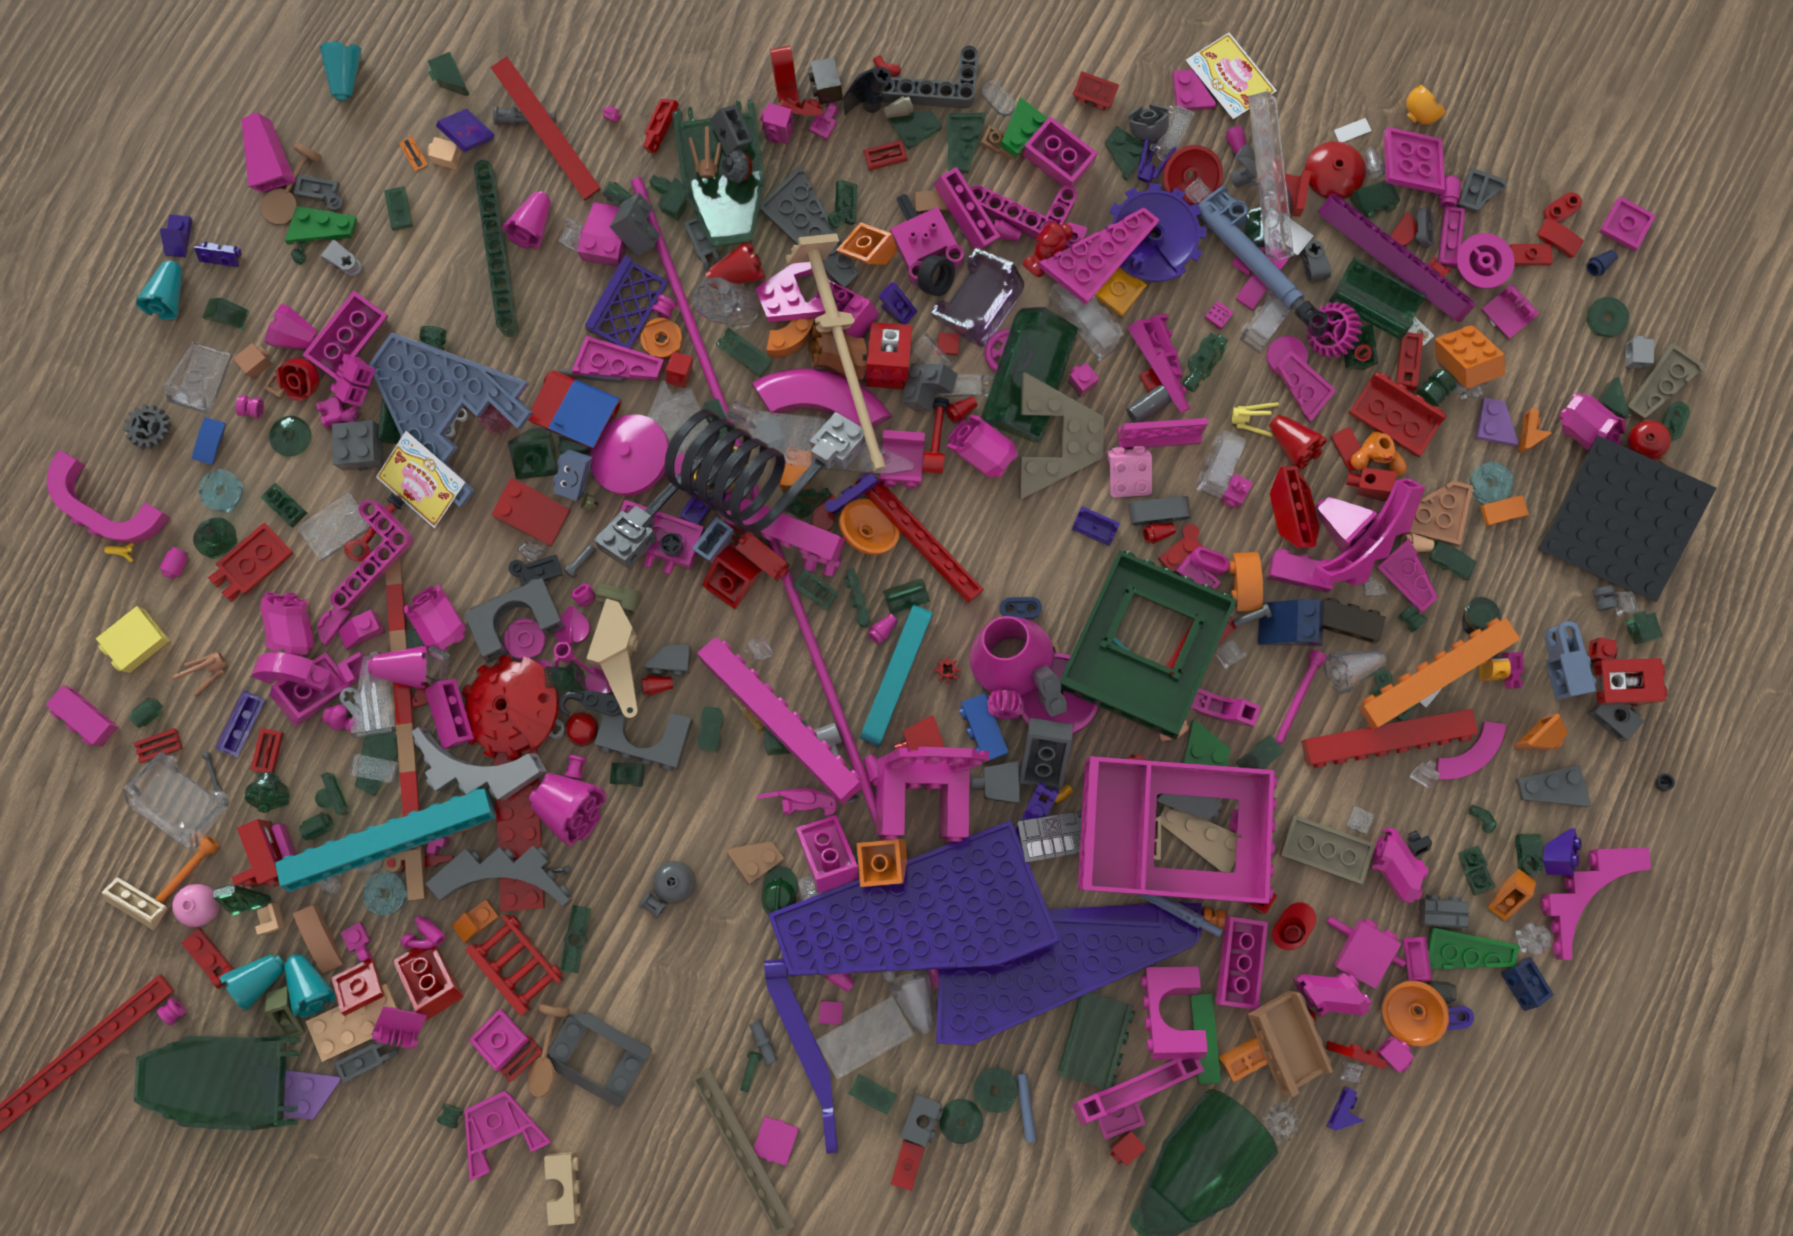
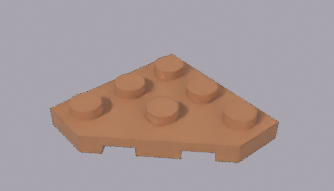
[1407,481,1473,546]

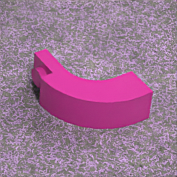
[251,652,331,692]
[1190,688,1261,726]

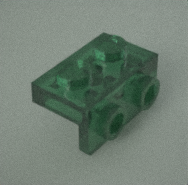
[1344,324,1378,370]

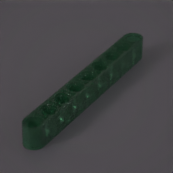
[474,160,518,337]

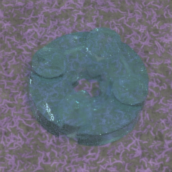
[1469,461,1514,504]
[198,469,244,512]
[363,872,408,915]

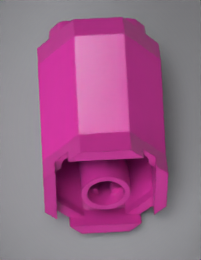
[1560,393,1626,451]
[947,414,1018,478]
[404,584,466,655]
[260,592,314,655]
[1372,827,1428,903]
[1292,973,1372,1016]

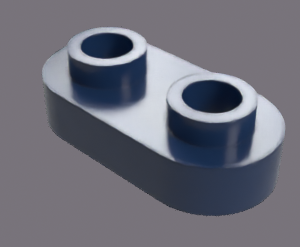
[999,597,1042,619]

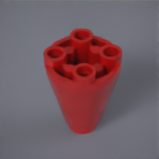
[706,240,766,287]
[1269,414,1327,471]

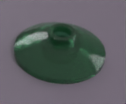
[269,416,311,456]
[939,1099,983,1144]

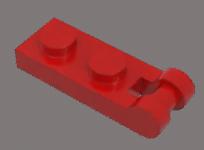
[1395,331,1424,391]
[181,928,234,989]

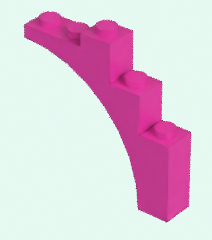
[1313,478,1425,586]
[1540,848,1651,960]

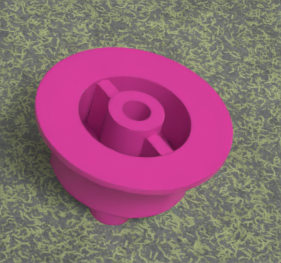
[1456,233,1514,289]

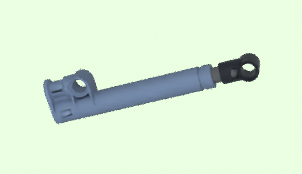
[1197,186,1328,337]

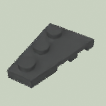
[1516,765,1591,807]

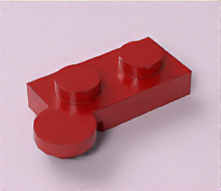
[1158,524,1203,572]

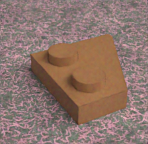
[726,841,785,884]

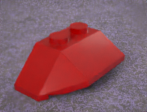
[1269,466,1319,548]

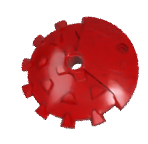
[462,655,560,760]

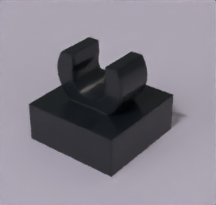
[1407,830,1433,857]

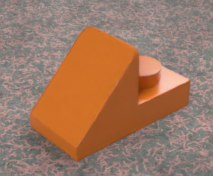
[1518,408,1552,453]
[452,899,500,943]

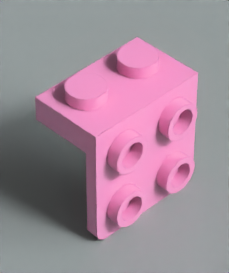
[1107,446,1152,497]

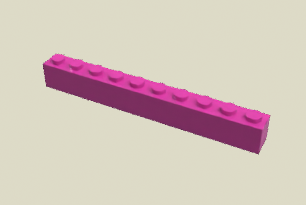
[697,637,862,805]

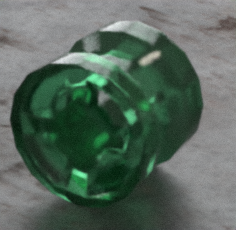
[436,1103,464,1129]

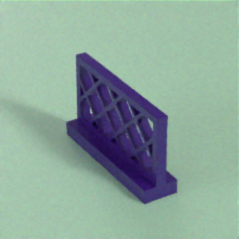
[585,255,668,349]

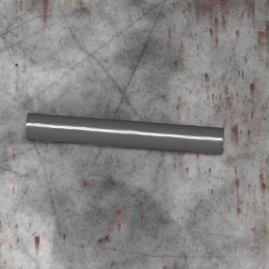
[560,368,623,382]

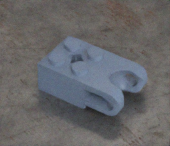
[1544,621,1597,701]

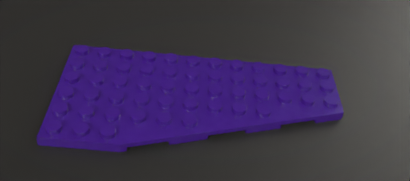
[768,820,1060,976]

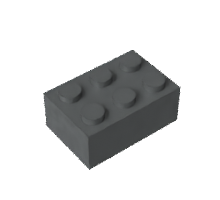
[1019,718,1073,790]

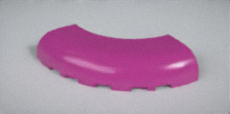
[751,368,892,428]

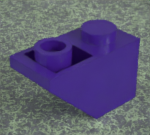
[1543,828,1582,876]

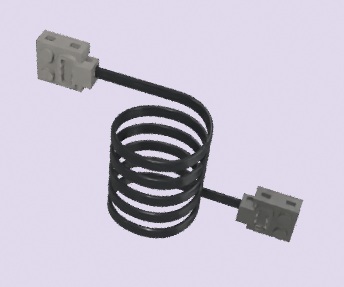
[594,409,867,569]

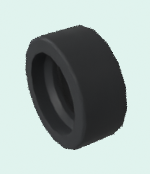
[917,255,955,296]

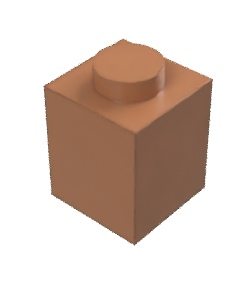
[233,343,272,379]

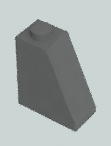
[1157,794,1223,820]

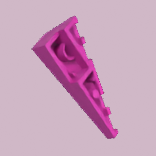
[1127,314,1191,413]

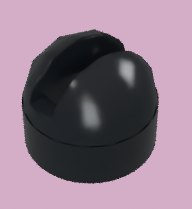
[1655,773,1675,792]

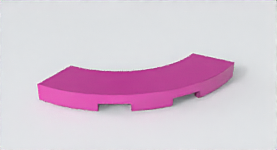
[1435,721,1506,780]

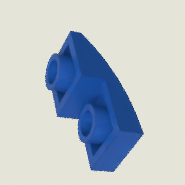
[191,417,226,465]

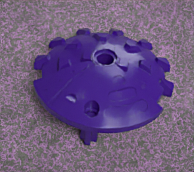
[1105,183,1206,282]

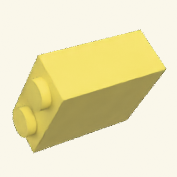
[96,606,170,673]

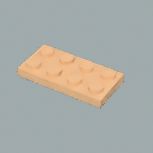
[305,984,399,1062]

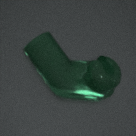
[1468,804,1497,833]

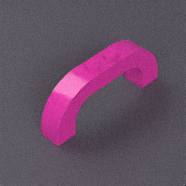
[47,449,170,544]

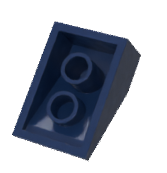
[1258,599,1324,646]

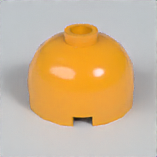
[1406,84,1446,125]

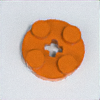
[641,318,683,359]

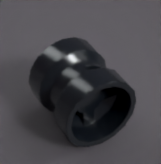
[660,532,684,557]

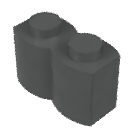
[1032,665,1067,717]

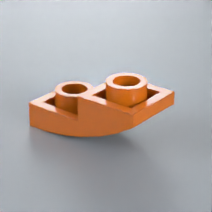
[1480,495,1529,526]

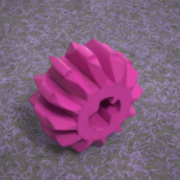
[987,689,1024,720]

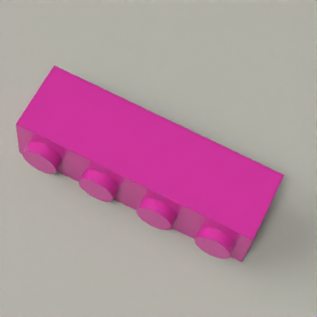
[933,167,1000,254]

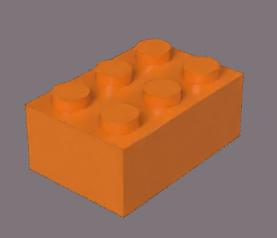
[1435,325,1505,389]

